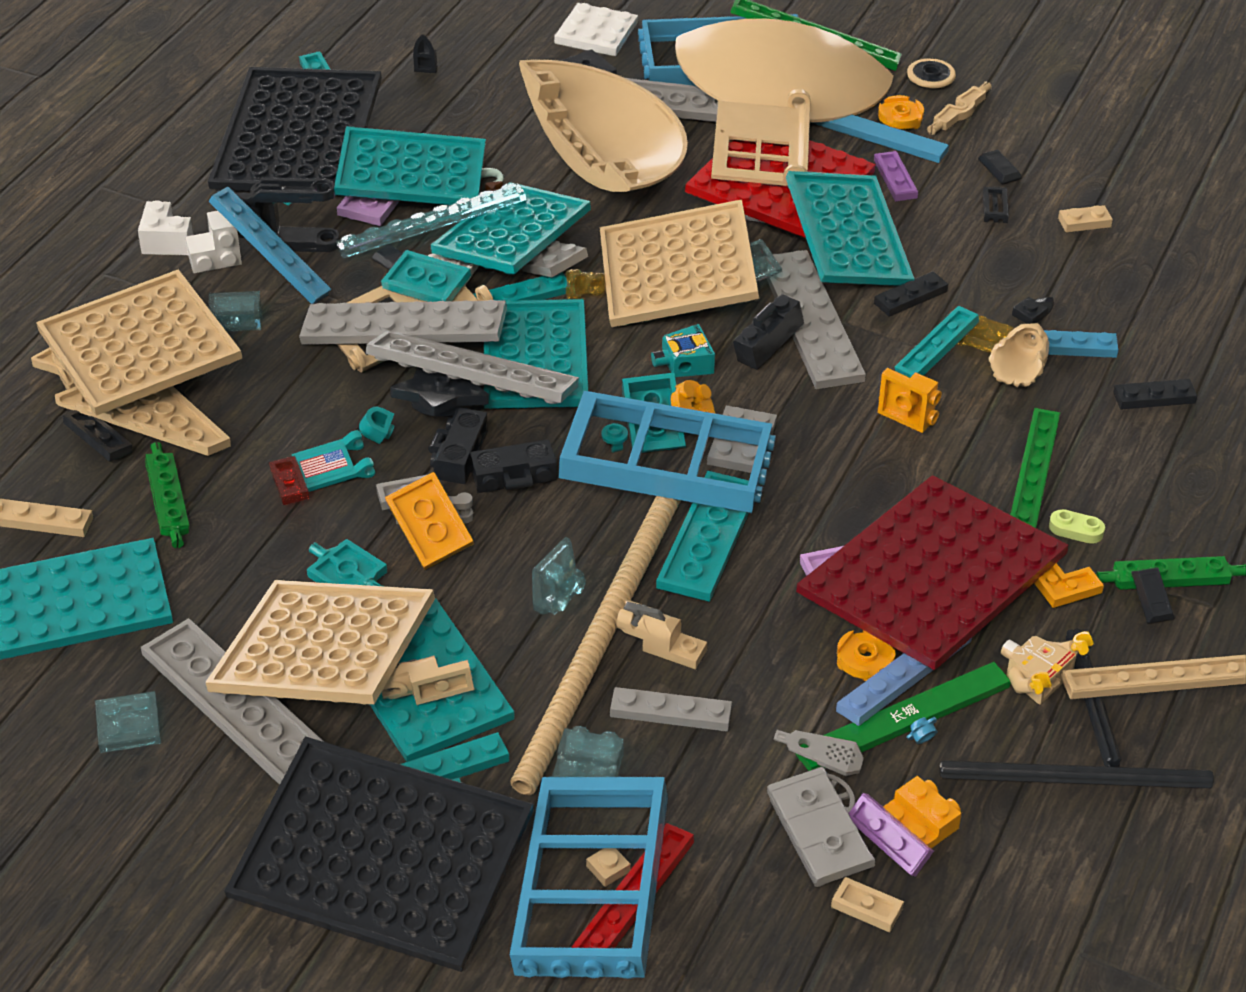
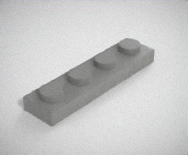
[610,687,732,731]

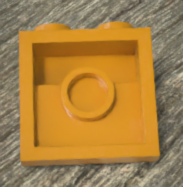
[878,368,942,433]
[883,776,961,848]

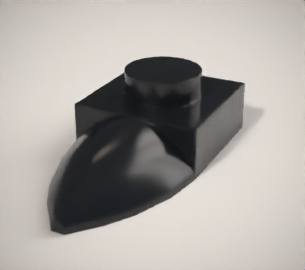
[413,34,437,73]
[1012,297,1054,324]

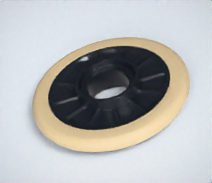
[907,59,956,88]

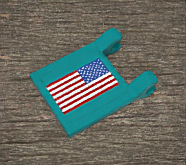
[291,430,375,493]

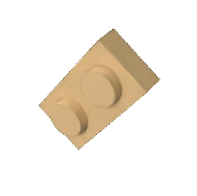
[1058,205,1113,232]
[831,877,904,932]

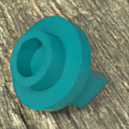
[601,423,628,453]

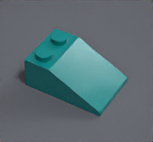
[622,373,686,453]

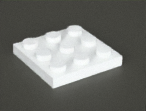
[555,3,638,56]

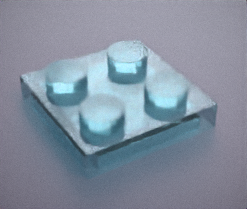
[95,691,161,753]

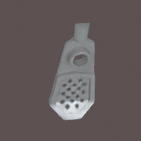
[774,730,864,776]

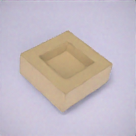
[586,848,631,887]

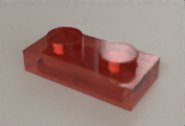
[269,456,309,505]

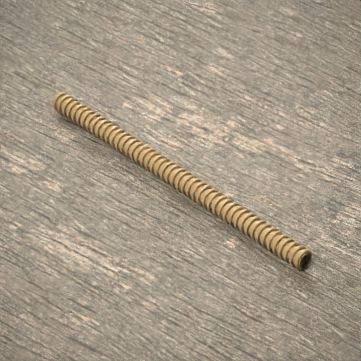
[510,496,681,795]

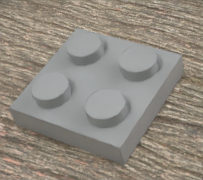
[521,241,588,277]

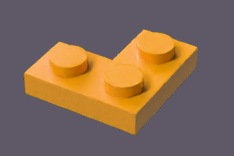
[1034,563,1104,608]

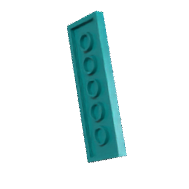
[656,471,749,602]

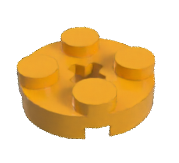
[878,95,924,129]
[671,380,716,414]
[837,630,895,681]

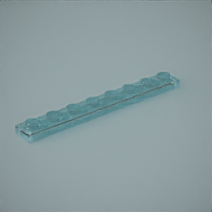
[336,183,526,258]

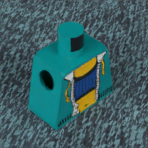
[651,324,715,377]

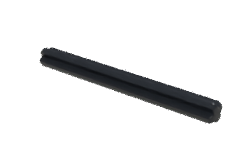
[1066,628,1122,767]

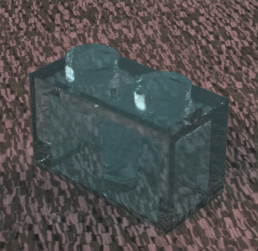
[208,291,262,331]

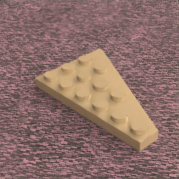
[55,386,230,456]

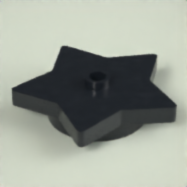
[390,367,489,416]

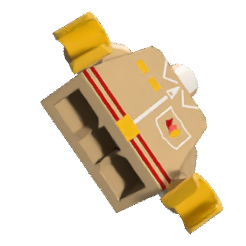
[1001,632,1094,704]

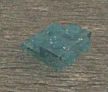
[552,726,624,777]

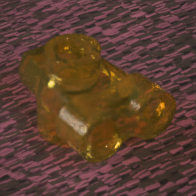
[566,269,606,299]

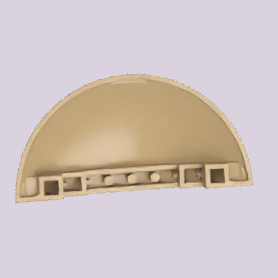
[675,19,893,122]
[519,60,688,192]

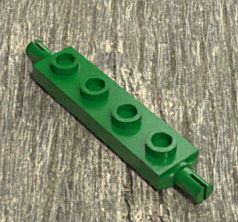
[145,442,189,548]
[1096,556,1246,590]

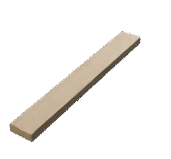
[1061,655,1246,699]

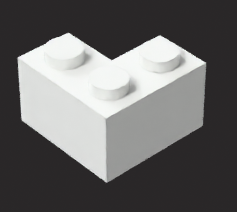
[138,201,193,255]
[186,211,242,273]

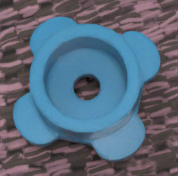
[907,717,938,744]

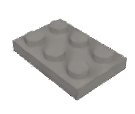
[707,405,777,473]

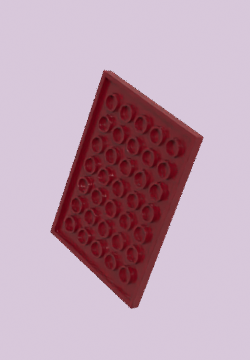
[797,475,1069,670]

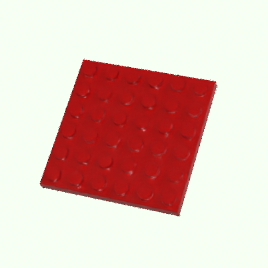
[685,140,876,238]

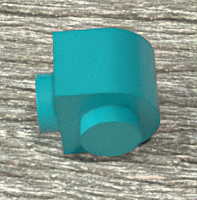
[359,407,394,444]

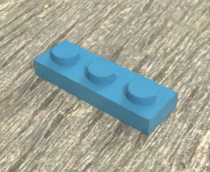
[1044,330,1118,358]

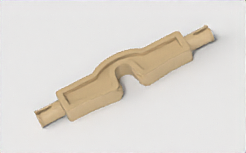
[927,82,992,135]

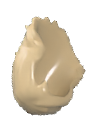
[988,323,1049,387]

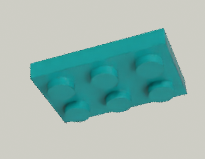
[381,250,471,302]

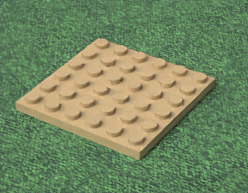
[600,200,759,327]
[36,269,242,416]
[206,580,435,704]

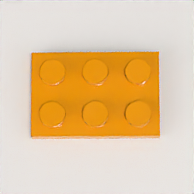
[385,472,474,570]

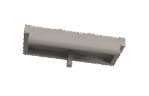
[767,767,875,887]

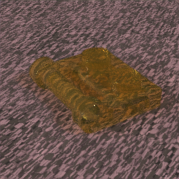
[957,316,1015,353]

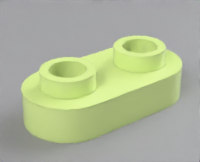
[1049,510,1105,543]

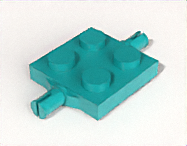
[307,539,387,587]

